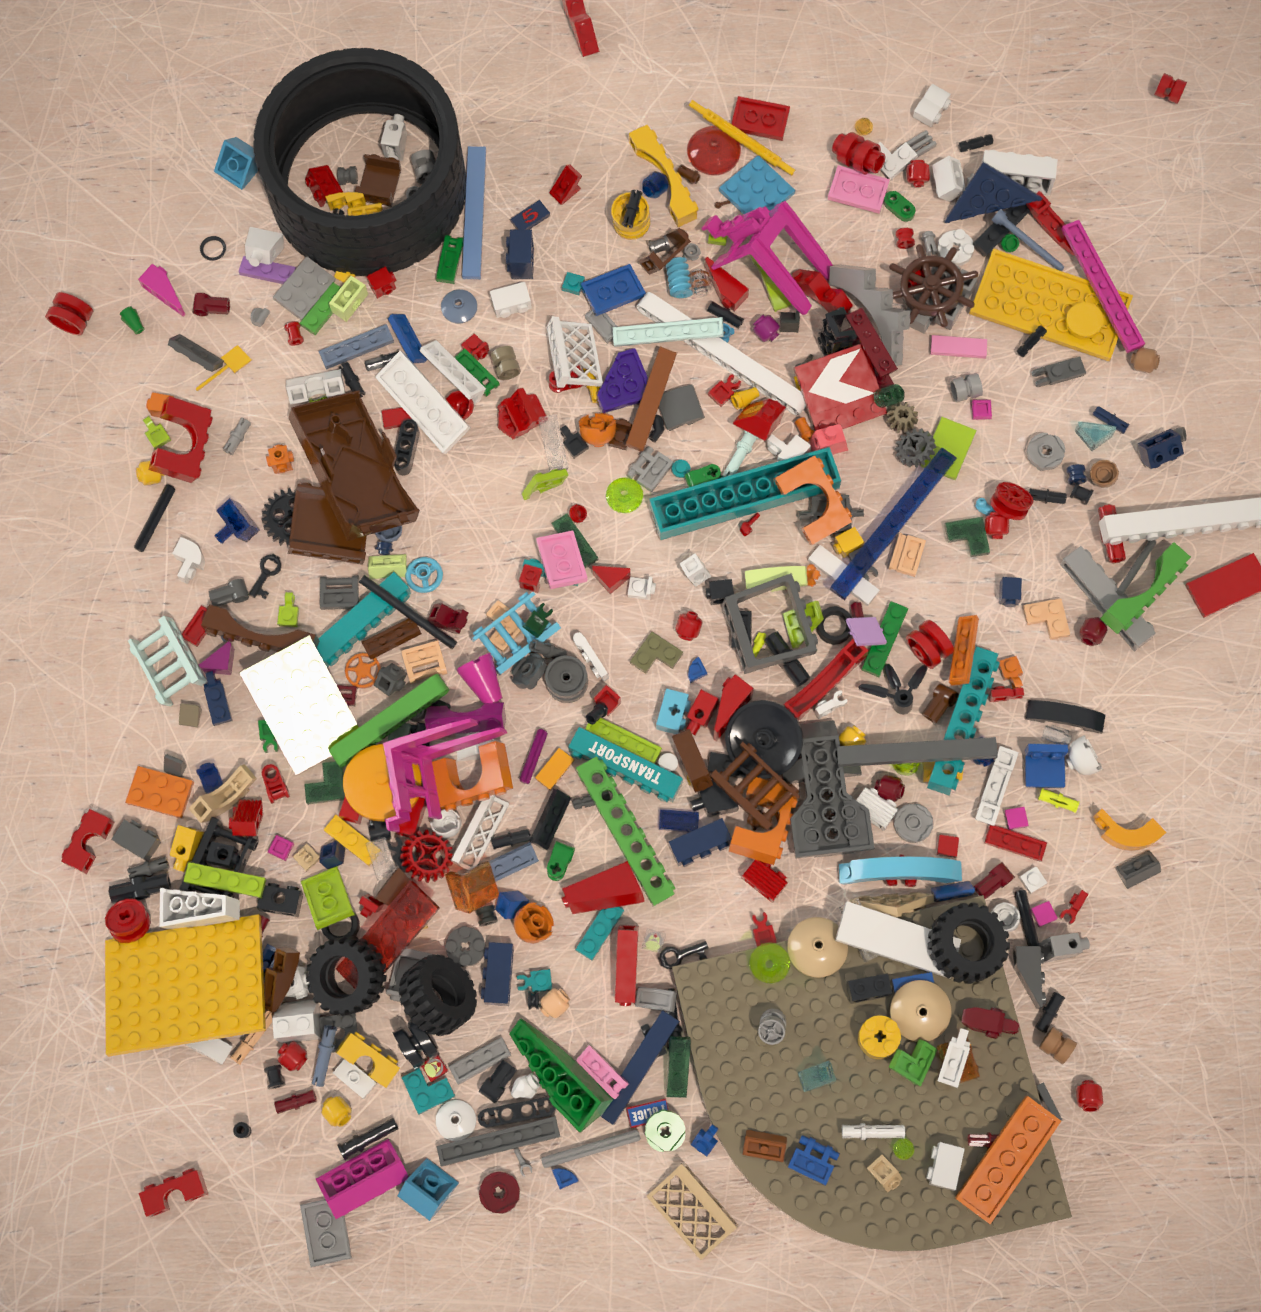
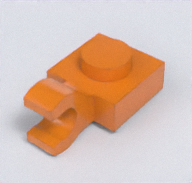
[999,656,1023,689]

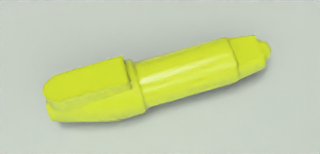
[752,632,766,658]

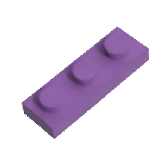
[239,256,296,284]

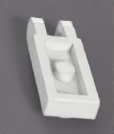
[573,632,610,681]

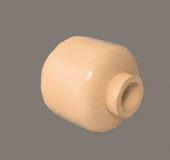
[540,988,570,1018]

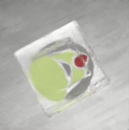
[642,928,666,953]

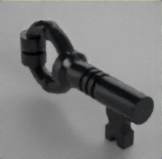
[249,554,282,600]
[658,941,708,969]

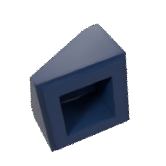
[319,841,345,869]

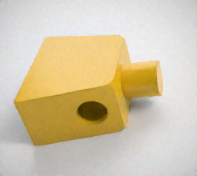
[170,825,205,872]

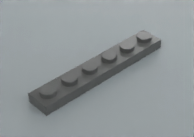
[436,1116,560,1167]

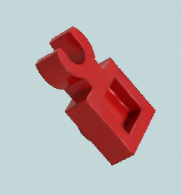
[708,374,741,407]
[989,686,1024,702]
[752,912,777,947]

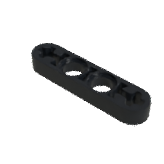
[478,1097,556,1128]

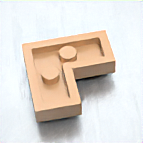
[1023,598,1070,640]
[486,600,525,653]

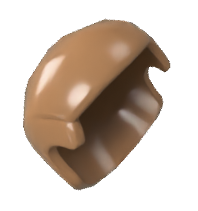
[1090,460,1119,488]

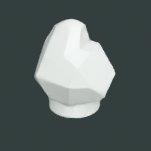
[511,1073,541,1099]

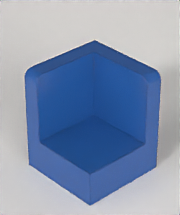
[495,891,529,919]

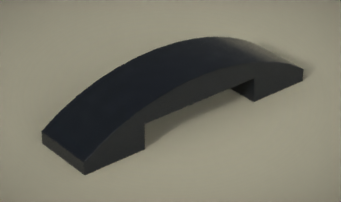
[1025,700,1106,734]

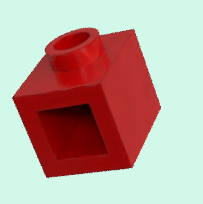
[366,267,397,299]

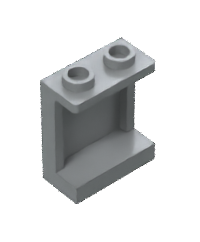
[386,946,435,1002]

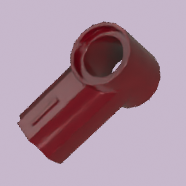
[192,293,230,316]
[974,862,1015,899]

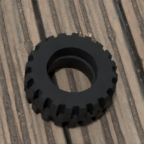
[927,902,1010,984]
[306,936,387,1016]
[399,954,477,1036]

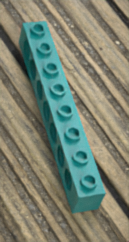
[927,646,1000,796]

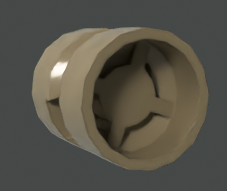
[490,346,521,380]

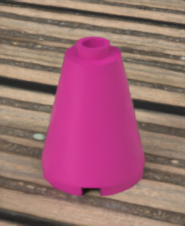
[457,653,503,704]

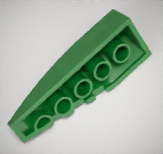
[509,1019,613,1133]

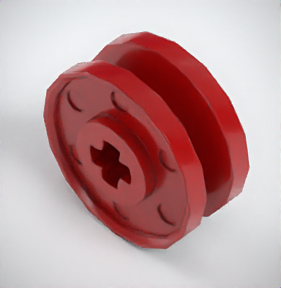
[990,482,1033,520]
[105,899,151,943]

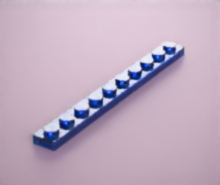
[829,447,957,601]

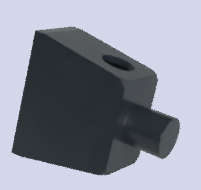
[690,780,739,817]

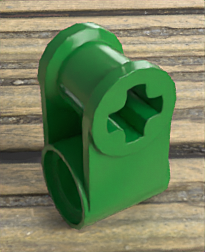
[684,464,721,487]
[547,841,575,881]

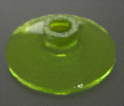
[606,477,643,513]
[750,943,790,984]

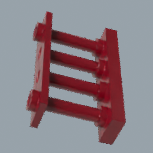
[844,308,898,392]

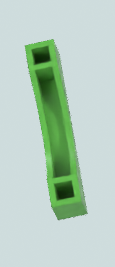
[1100,542,1191,634]

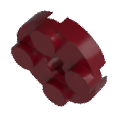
[479,1172,520,1214]

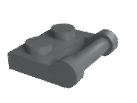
[320,575,359,610]

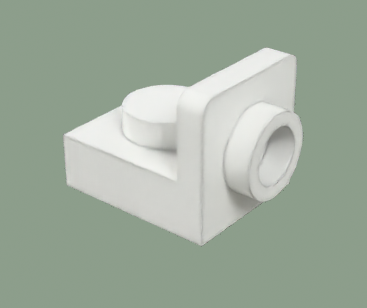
[628,577,656,600]

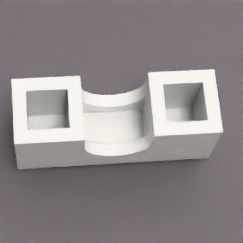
[286,369,345,405]

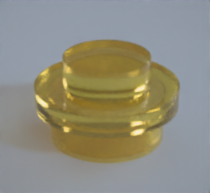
[855,118,873,136]

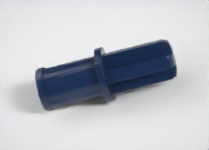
[1093,406,1130,434]

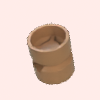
[1039,1027,1077,1065]

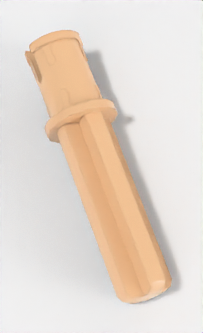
[230,1010,274,1065]

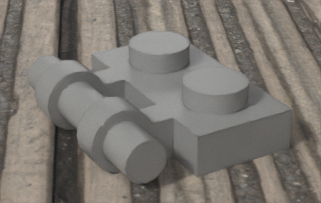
[626,446,674,492]

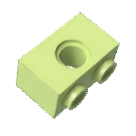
[329,276,368,322]

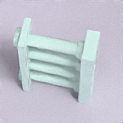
[128,616,207,707]

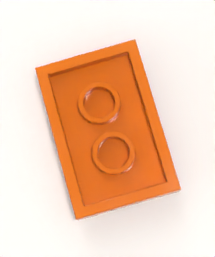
[125,766,194,819]

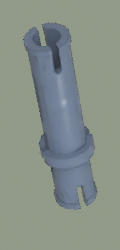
[311,1025,337,1087]

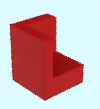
[593,685,621,717]

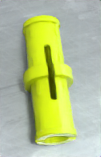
[1038,788,1080,813]

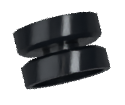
[392,1021,440,1070]

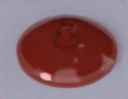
[687,126,741,175]

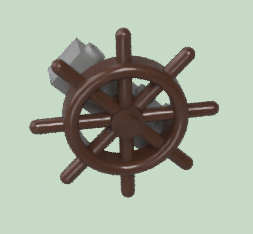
[889,244,978,334]

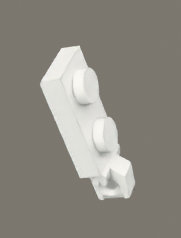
[938,1028,970,1088]

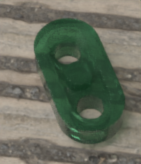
[874,384,905,408]

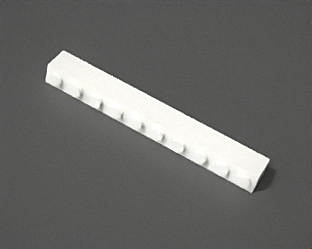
[1099,498,1261,545]

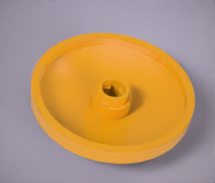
[343,744,422,822]

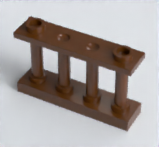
[710,742,800,832]

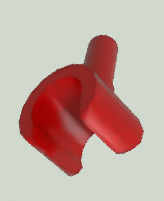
[740,513,760,536]

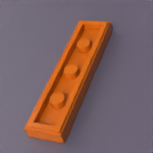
[949,615,979,686]

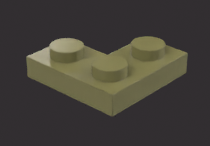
[630,632,683,674]

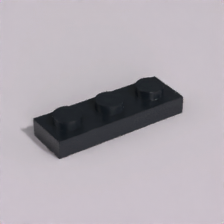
[529,789,571,851]

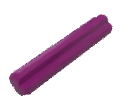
[520,729,548,784]

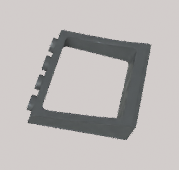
[722,573,818,674]

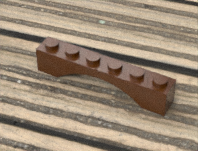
[201,605,320,653]

